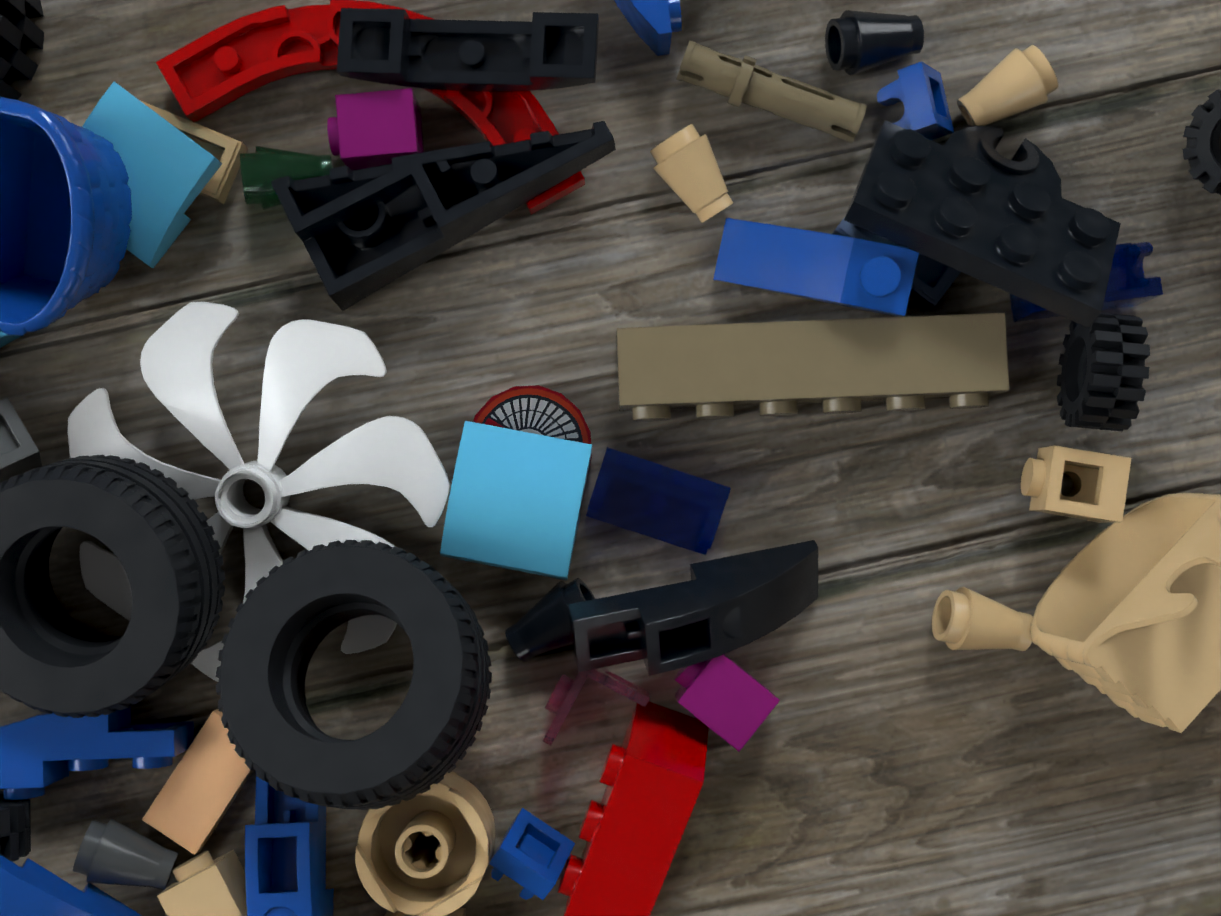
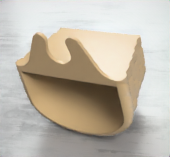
[1030,493,1221,733]

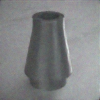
[73,818,179,890]

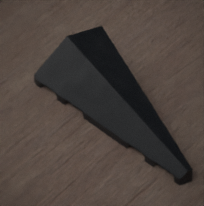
[271,121,616,311]

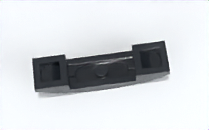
[337,8,599,92]

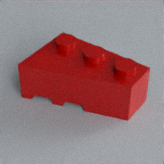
[557,697,709,916]

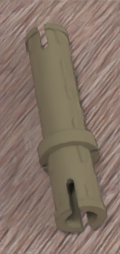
[676,40,867,144]

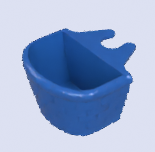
[0,97,132,336]

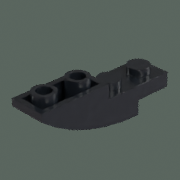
[568,540,818,676]

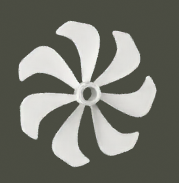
[67,302,451,682]

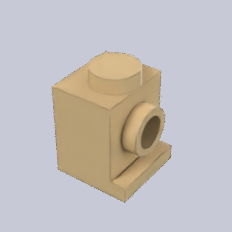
[1021,445,1132,523]

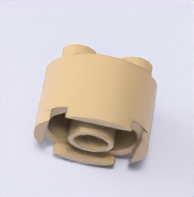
[355,771,496,916]

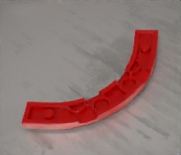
[156,0,585,215]

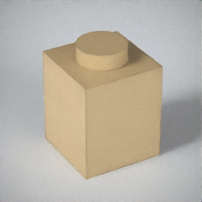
[157,849,247,916]

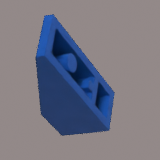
[713,218,919,317]

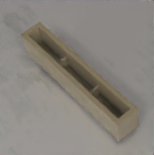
[616,313,1009,421]

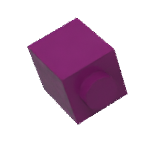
[327,88,424,170]
[674,654,780,752]

